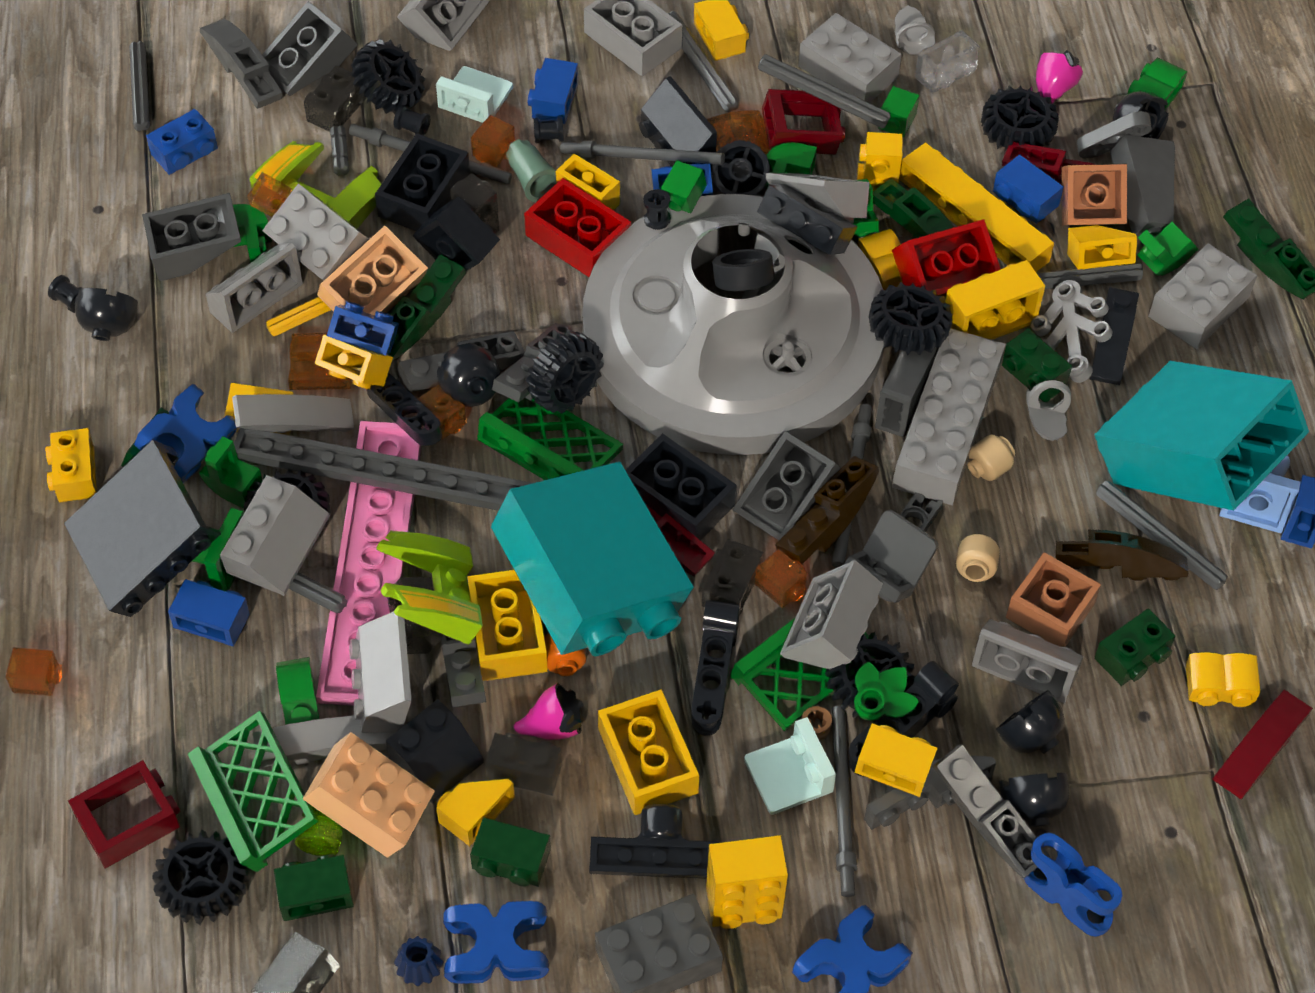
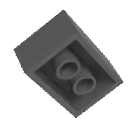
[595,893,723,993]

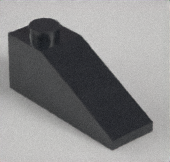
[1090,287,1139,386]

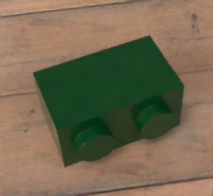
[470,817,551,887]
[274,854,354,921]

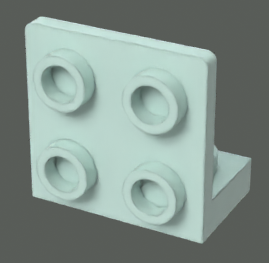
[436,66,513,125]
[744,717,836,815]

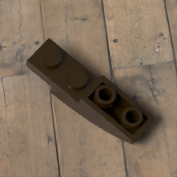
[775,456,879,565]
[1056,529,1188,581]

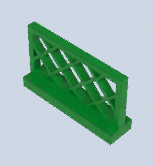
[477,398,623,480]
[730,617,876,731]
[188,710,319,872]

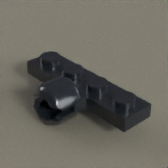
[589,804,723,879]

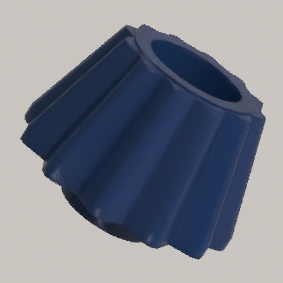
[394,936,444,986]

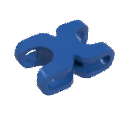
[134,384,237,483]
[1024,833,1122,937]
[443,901,549,984]
[792,905,913,993]

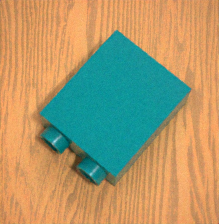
[1094,361,1309,511]
[491,461,694,656]

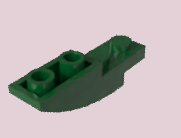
[873,178,954,239]
[1223,198,1315,300]
[388,255,466,360]

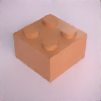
[1062,164,1127,226]
[1006,552,1101,647]

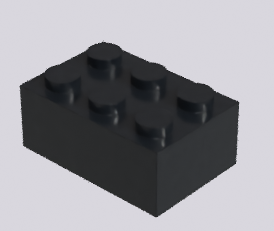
[375,133,470,231]
[626,433,737,541]

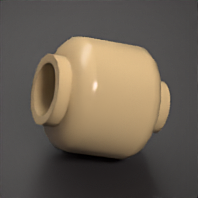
[967,434,1015,481]
[956,534,1000,582]

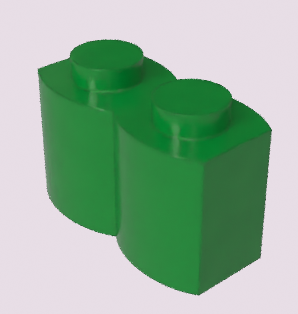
[1127,57,1188,111]

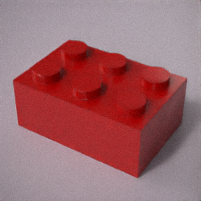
[524,178,631,277]
[892,219,1001,297]

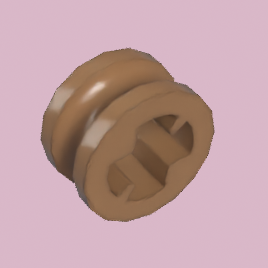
[802,706,832,740]

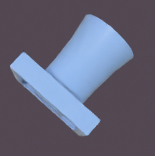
[1219,455,1301,534]

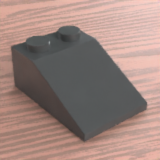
[262,1,358,96]
[142,193,241,281]
[732,431,841,541]

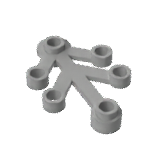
[1031,280,1113,383]

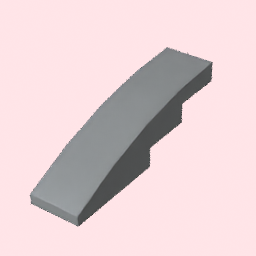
[232,394,354,433]
[253,715,395,768]

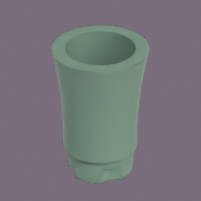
[506,139,556,202]

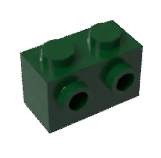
[1002,328,1072,402]
[1094,608,1176,686]

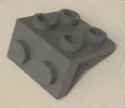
[845,510,938,603]

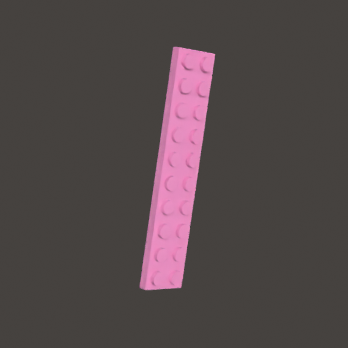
[316,421,423,706]

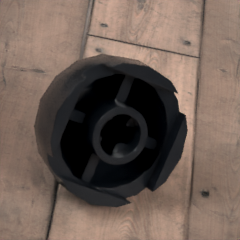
[1112,91,1169,139]
[711,140,770,196]
[75,288,138,341]
[437,343,500,407]
[996,690,1065,754]
[999,773,1069,827]

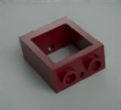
[762,89,845,155]
[68,760,180,869]

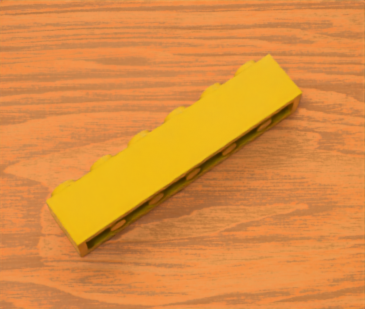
[899,142,1054,272]

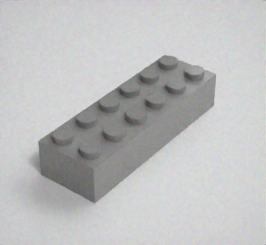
[892,328,1006,506]

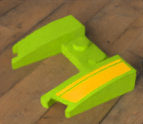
[249,141,381,229]
[376,530,483,645]

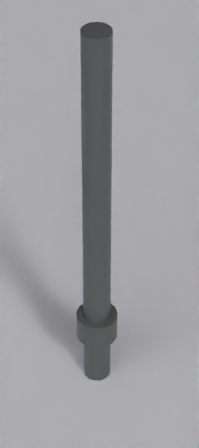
[349,124,512,185]
[560,140,725,165]
[832,404,872,568]
[831,706,857,897]

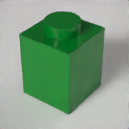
[878,86,919,137]
[661,160,707,214]

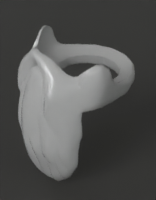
[894,5,935,55]
[1026,380,1072,441]

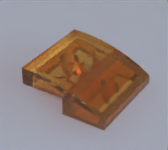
[707,110,770,155]
[288,333,352,390]

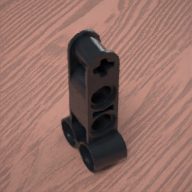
[691,600,740,736]
[849,661,959,777]

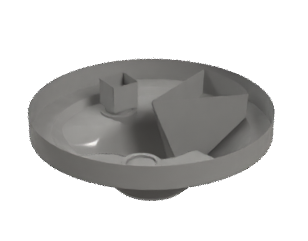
[582,194,884,455]

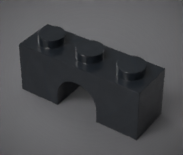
[757,184,857,255]

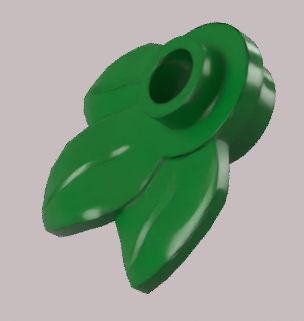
[854,662,918,721]

